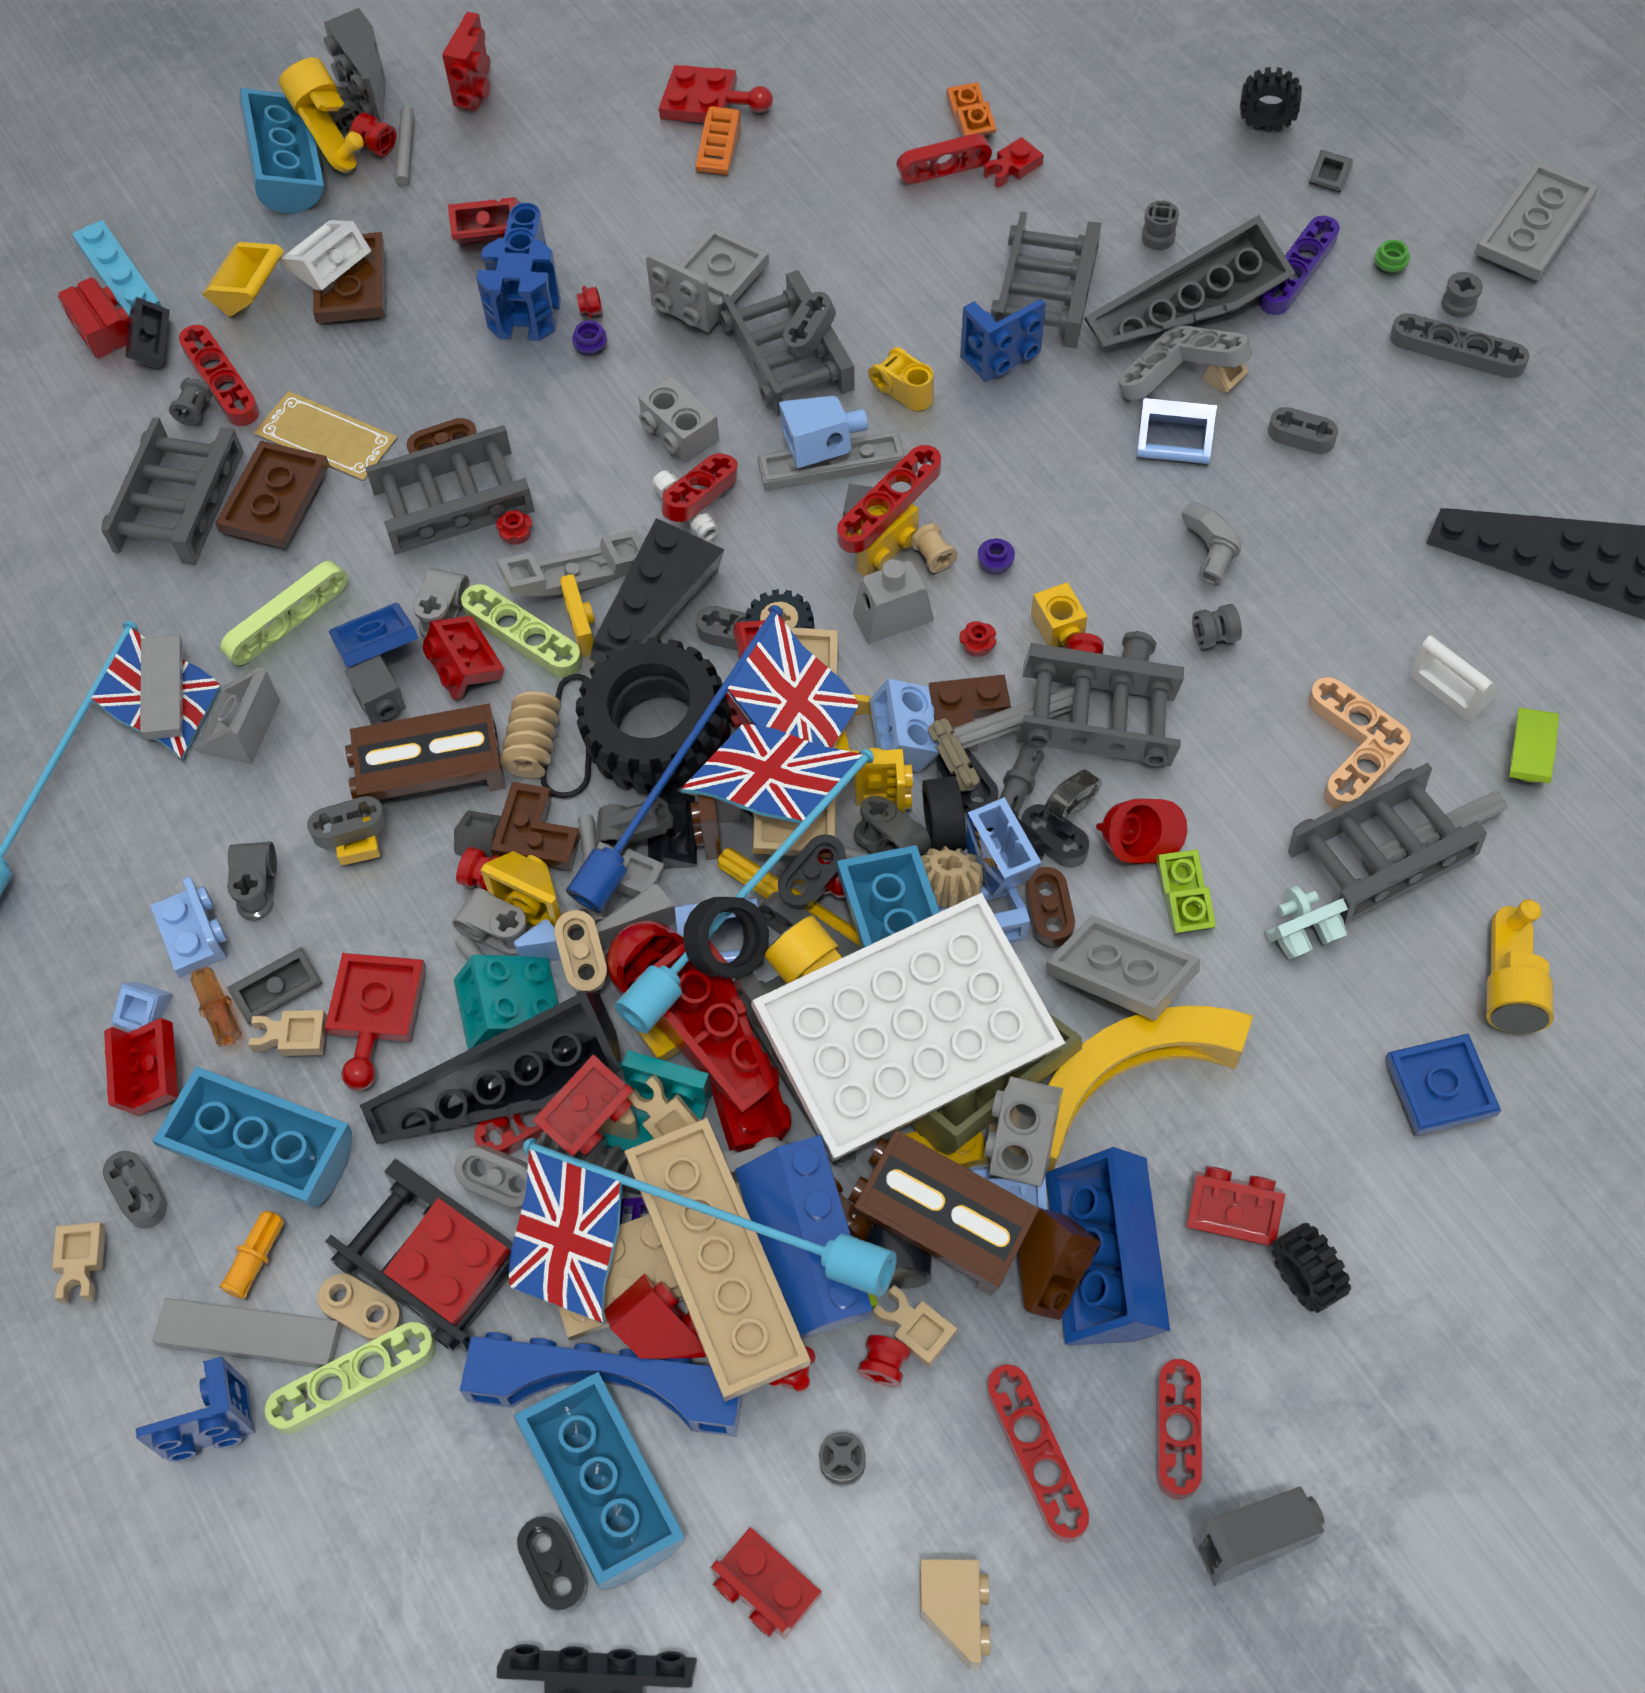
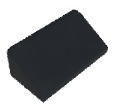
[648,788,697,869]

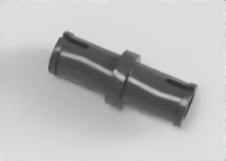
[999,744,1044,818]

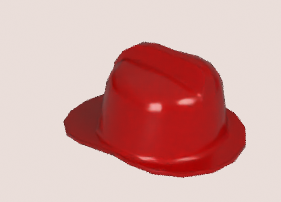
[1096,798,1188,863]

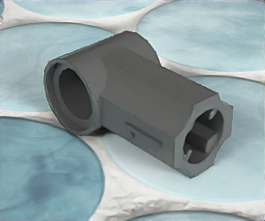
[595,797,673,856]

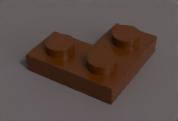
[928,674,1011,752]
[491,782,580,870]

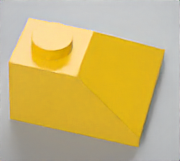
[481,851,561,927]

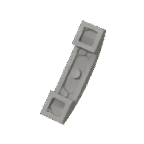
[496,530,643,596]

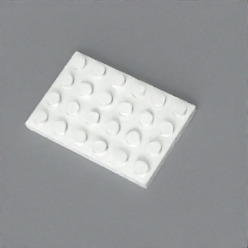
[751,893,1066,1162]

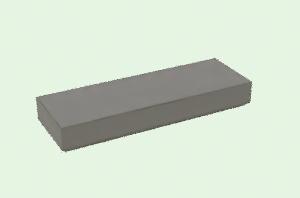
[140,635,183,740]

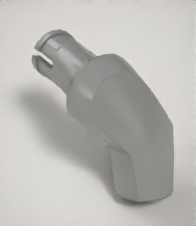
[1182,502,1241,585]

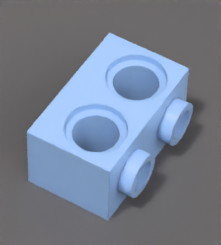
[869,678,939,773]

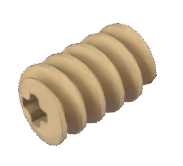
[500,691,561,779]

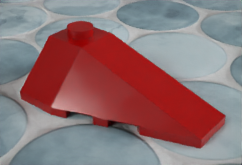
[633,940,776,1114]

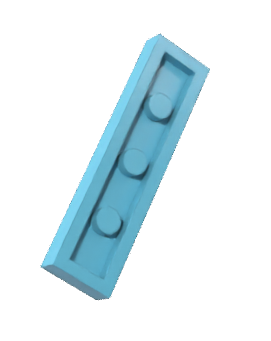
[72,220,161,318]

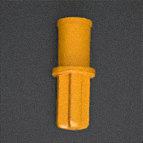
[219,1211,284,1300]

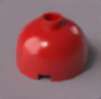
[606,921,683,995]

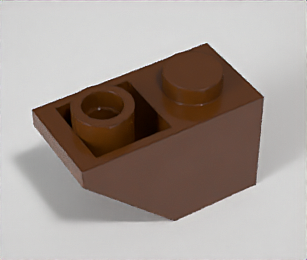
[1018,1207,1101,1320]

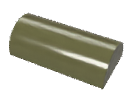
[911,1012,1082,1154]

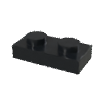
[125,296,170,370]

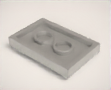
[1046,915,1200,1021]

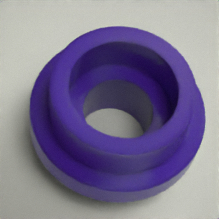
[572,320,607,354]
[978,538,1015,574]

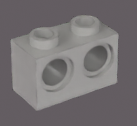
[638,376,719,462]
[984,1077,1063,1187]

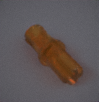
[190,967,243,1047]

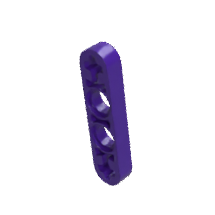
[1259,216,1340,315]

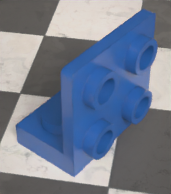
[960,299,1046,382]
[136,1356,255,1462]

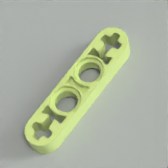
[220,560,348,666]
[461,584,582,678]
[264,1322,436,1434]

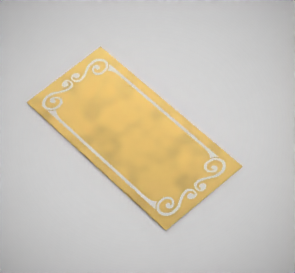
[253,391,398,480]

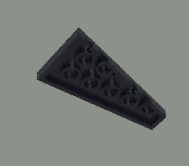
[1426,508,1645,620]

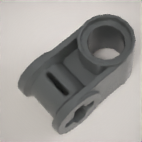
[854,796,931,856]
[227,841,277,921]

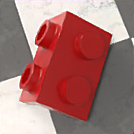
[104,1018,178,1116]
[532,1055,634,1157]

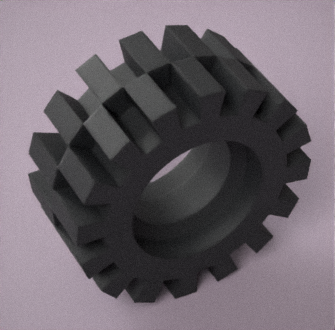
[1240,67,1302,132]
[1271,1222,1351,1313]

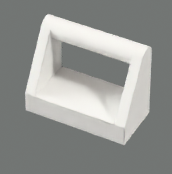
[279,220,371,290]
[1409,635,1498,723]

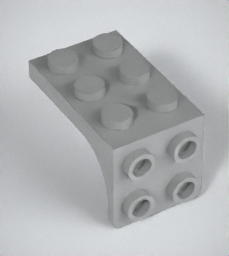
[646,227,769,332]

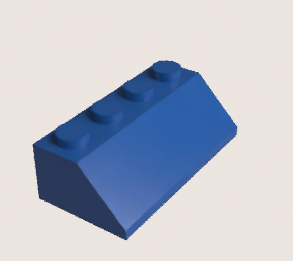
[735,1135,873,1339]
[1046,1147,1170,1346]

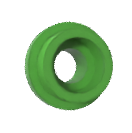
[1374,239,1410,272]

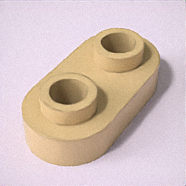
[554,910,608,993]
[318,1274,403,1342]

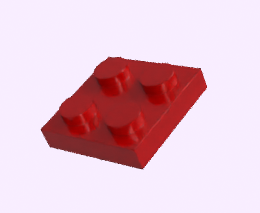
[383,1198,511,1326]

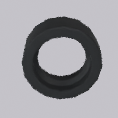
[922,776,966,851]
[683,897,769,978]

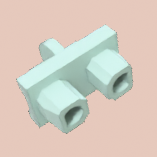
[1264,886,1348,960]

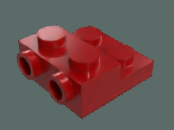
[442,11,491,111]

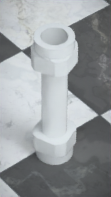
[652,470,719,542]

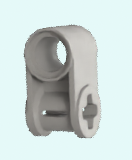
[413,568,469,639]
[452,888,531,956]

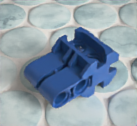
[476,202,561,341]

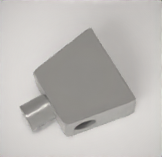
[853,559,934,644]

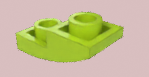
[1509,707,1559,784]
[1155,849,1216,934]

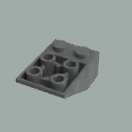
[323,8,386,122]

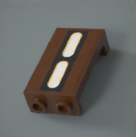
[345,703,506,813]
[848,1130,1039,1296]

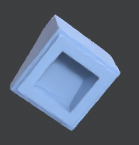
[514,919,561,961]
[111,982,172,1031]

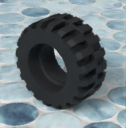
[575,638,732,794]

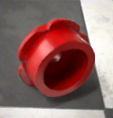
[577,286,603,320]
[496,510,532,545]
[959,621,997,657]

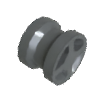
[1441,272,1483,317]
[819,1432,866,1488]

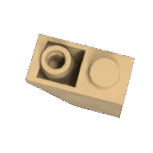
[920,1559,990,1670]

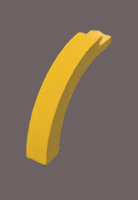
[1047,1006,1254,1172]

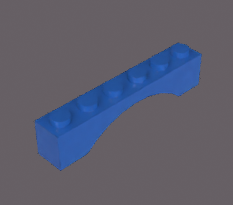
[459,1332,743,1437]

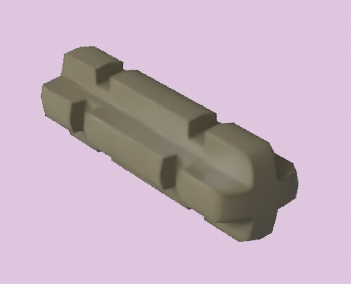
[928,718,980,792]

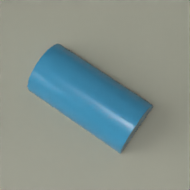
[239,88,324,213]
[836,845,940,949]
[152,1066,352,1207]
[514,1372,685,1590]

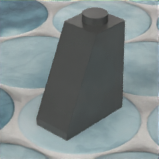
[1193,1486,1325,1586]

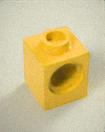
[1031,582,1088,647]

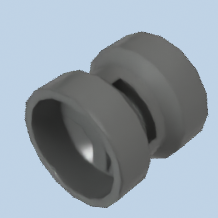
[328,87,362,134]
[1141,201,1179,250]
[1192,604,1242,649]

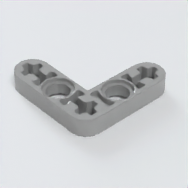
[1118,326,1252,400]

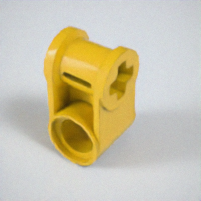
[868,347,934,411]

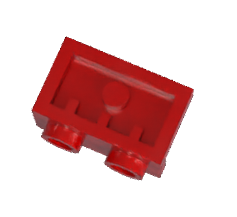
[423,616,505,700]
[710,1052,791,1152]
[1186,1166,1286,1246]
[710,1527,822,1640]

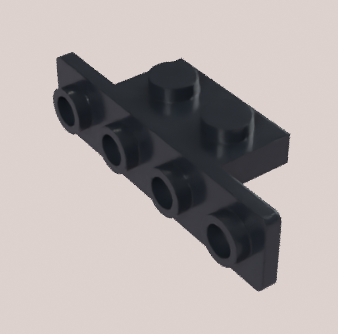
[496,1644,697,1693]

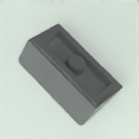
[227,946,322,1024]

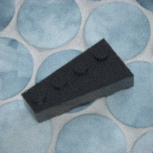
[590,518,725,663]

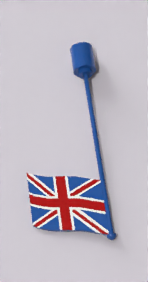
[566,605,859,913]

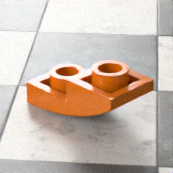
[946,82,997,136]

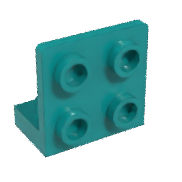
[453,954,558,1050]
[604,1050,712,1153]

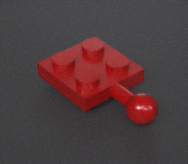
[658,65,773,123]
[325,953,426,1091]

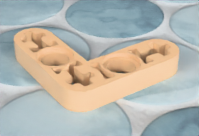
[1308,677,1411,809]

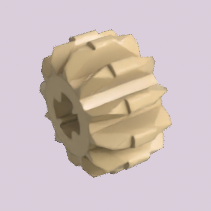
[921,846,983,909]

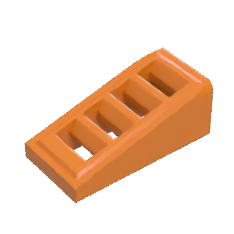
[695,106,741,175]

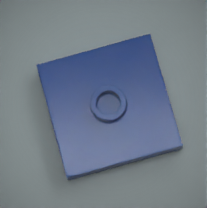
[328,602,419,668]
[1385,1033,1502,1136]

